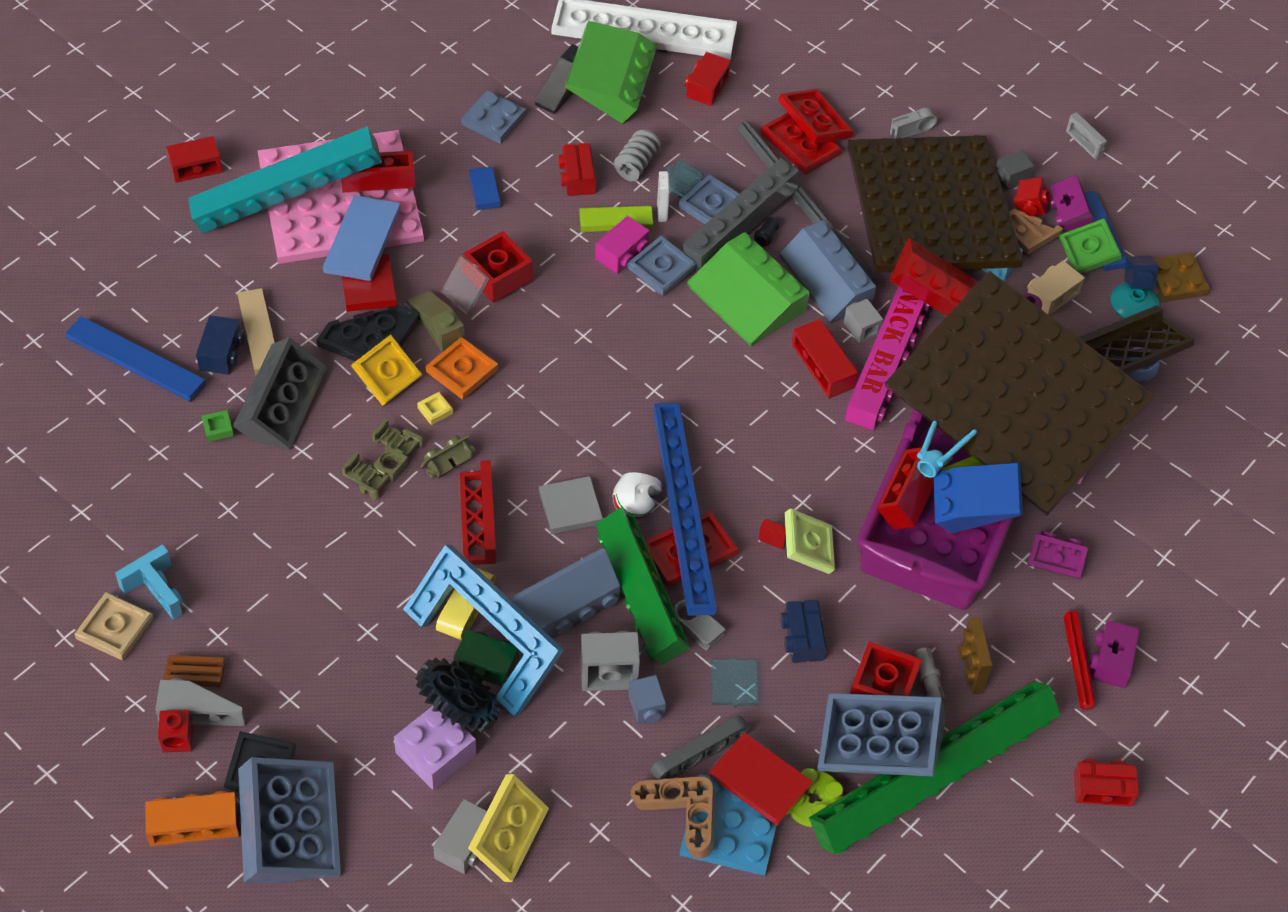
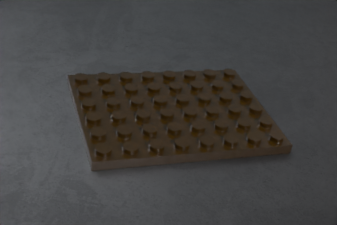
[847,135,1023,273]
[885,271,1154,516]

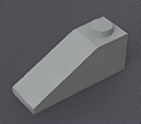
[155,678,245,726]

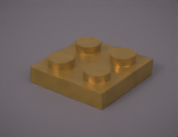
[1153,252,1210,302]
[958,617,992,694]

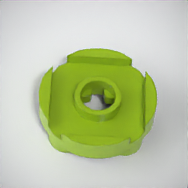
[789,768,843,827]

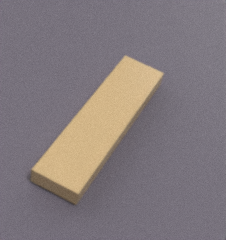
[237,288,275,375]

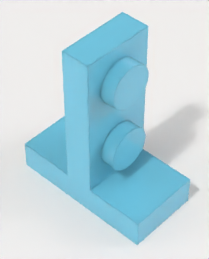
[115,544,183,620]

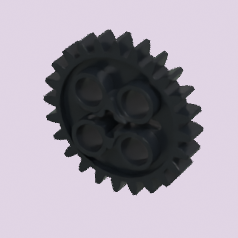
[415,657,501,733]

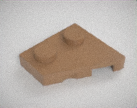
[1009,209,1063,255]

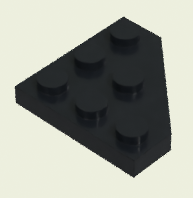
[316,304,420,361]

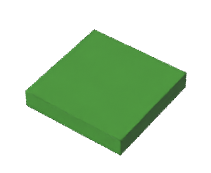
[1059,218,1122,274]

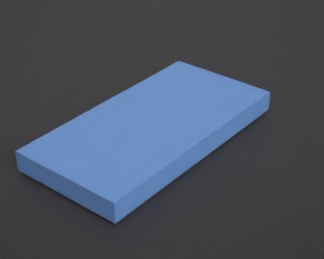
[323,195,401,281]

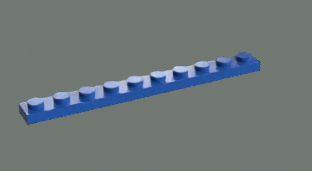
[653,403,717,615]

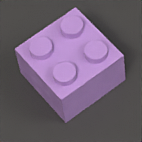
[394,706,476,790]

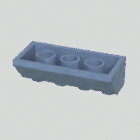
[780,220,876,323]
[509,548,620,638]

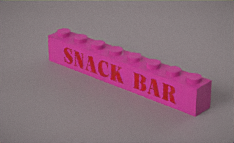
[845,287,930,430]

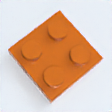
[426,337,498,400]

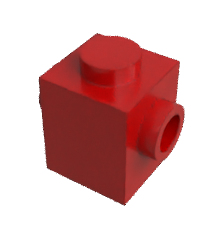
[1014,177,1051,216]

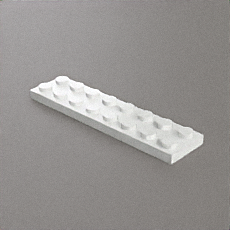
[551,0,737,60]

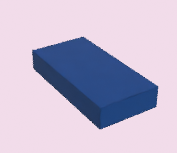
[469,167,500,210]

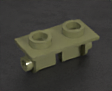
[420,435,476,479]

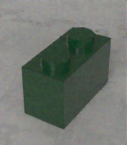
[454,630,519,687]

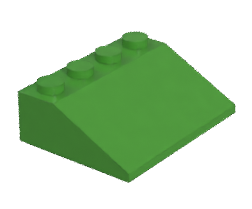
[565,21,658,124]
[687,232,810,346]

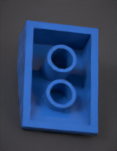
[934,463,1023,533]

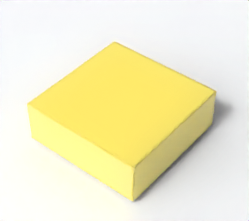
[417,392,453,425]

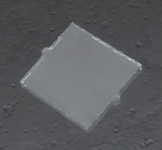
[441,255,489,315]

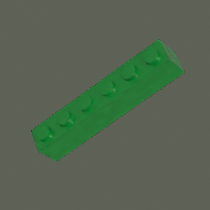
[595,507,691,664]

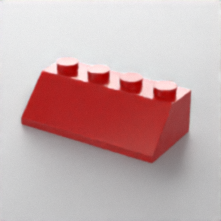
[889,238,979,316]

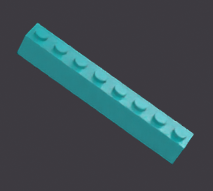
[188,126,382,233]

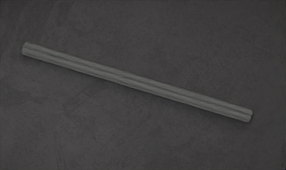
[738,120,875,283]

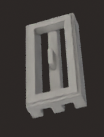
[1066,112,1107,160]

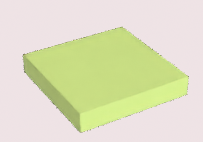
[785,508,835,574]

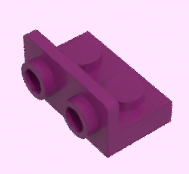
[1027,531,1088,579]

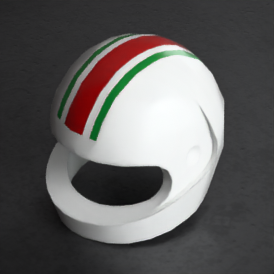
[612,472,662,519]

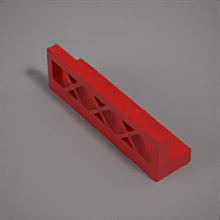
[459,460,496,565]

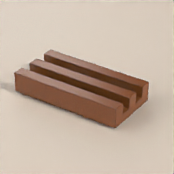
[164,655,225,687]

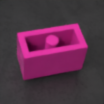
[595,216,650,274]

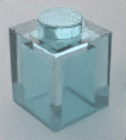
[666,159,703,199]

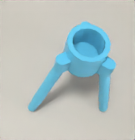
[917,421,977,478]

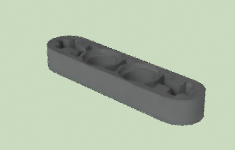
[650,716,750,780]

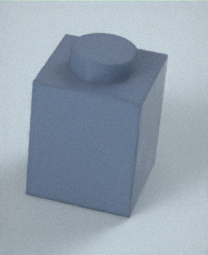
[628,675,666,724]

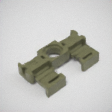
[342,418,423,500]

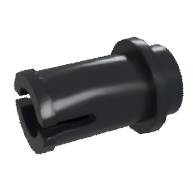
[754,217,779,247]

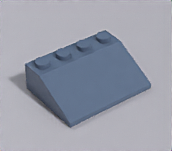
[818,693,946,776]
[238,757,341,884]

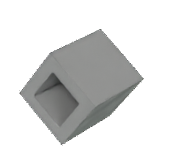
[843,299,883,344]

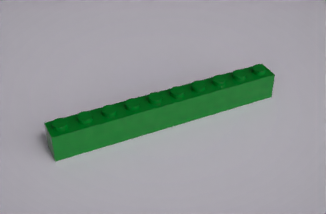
[809,681,1061,854]

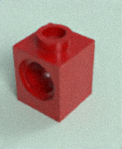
[158,710,193,753]

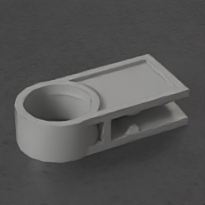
[890,107,937,138]
[674,600,726,652]

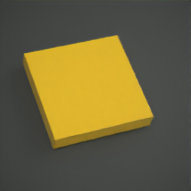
[351,335,422,406]

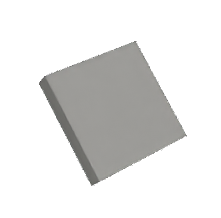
[539,476,603,534]

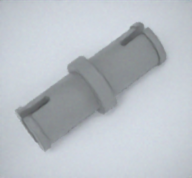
[914,647,946,702]

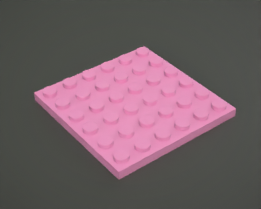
[257,130,424,264]

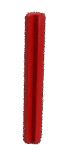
[1063,610,1096,710]

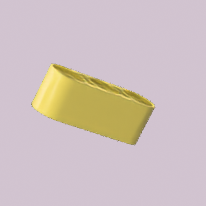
[436,568,496,640]

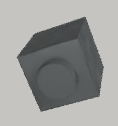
[996,150,1034,191]

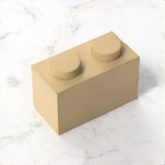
[1027,260,1085,316]

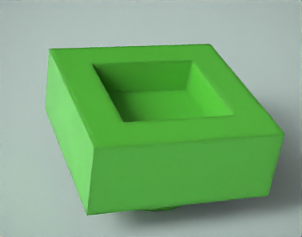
[201,410,233,442]

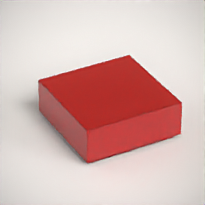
[759,519,786,550]

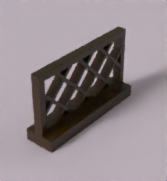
[1079,306,1194,374]

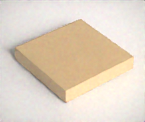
[74,592,154,661]

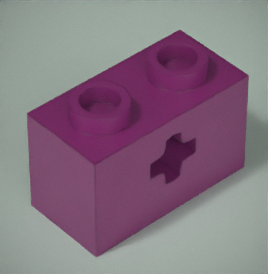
[1049,175,1095,232]
[1090,620,1139,688]

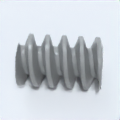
[614,130,661,181]

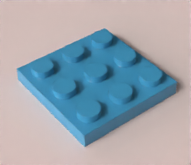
[679,774,777,876]

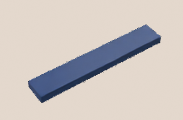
[65,316,206,402]

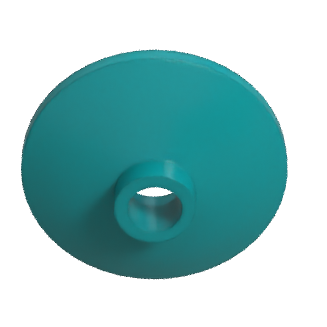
[1110,283,1160,319]

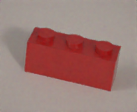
[341,150,415,193]
[791,319,858,398]
[876,447,942,530]

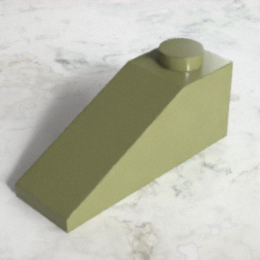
[407,290,464,353]

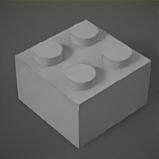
[580,631,640,691]

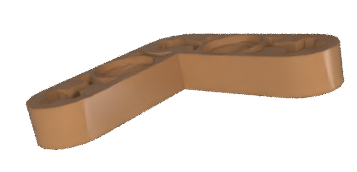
[631,776,716,859]

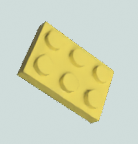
[468,774,549,882]

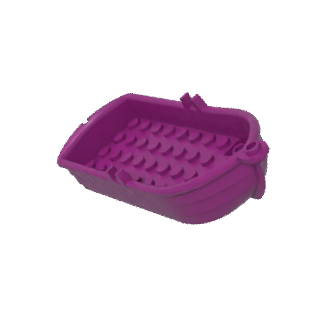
[857,293,1042,610]

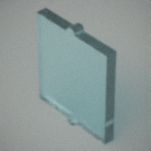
[711,657,758,708]

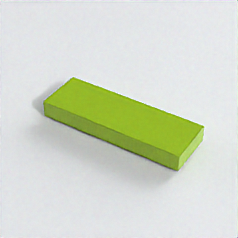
[579,206,653,232]

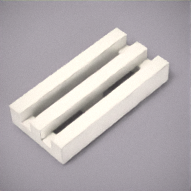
[657,171,670,222]

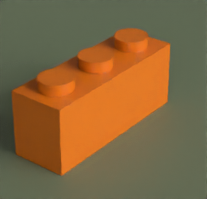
[145,791,239,847]

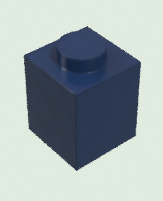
[1124,256,1158,289]

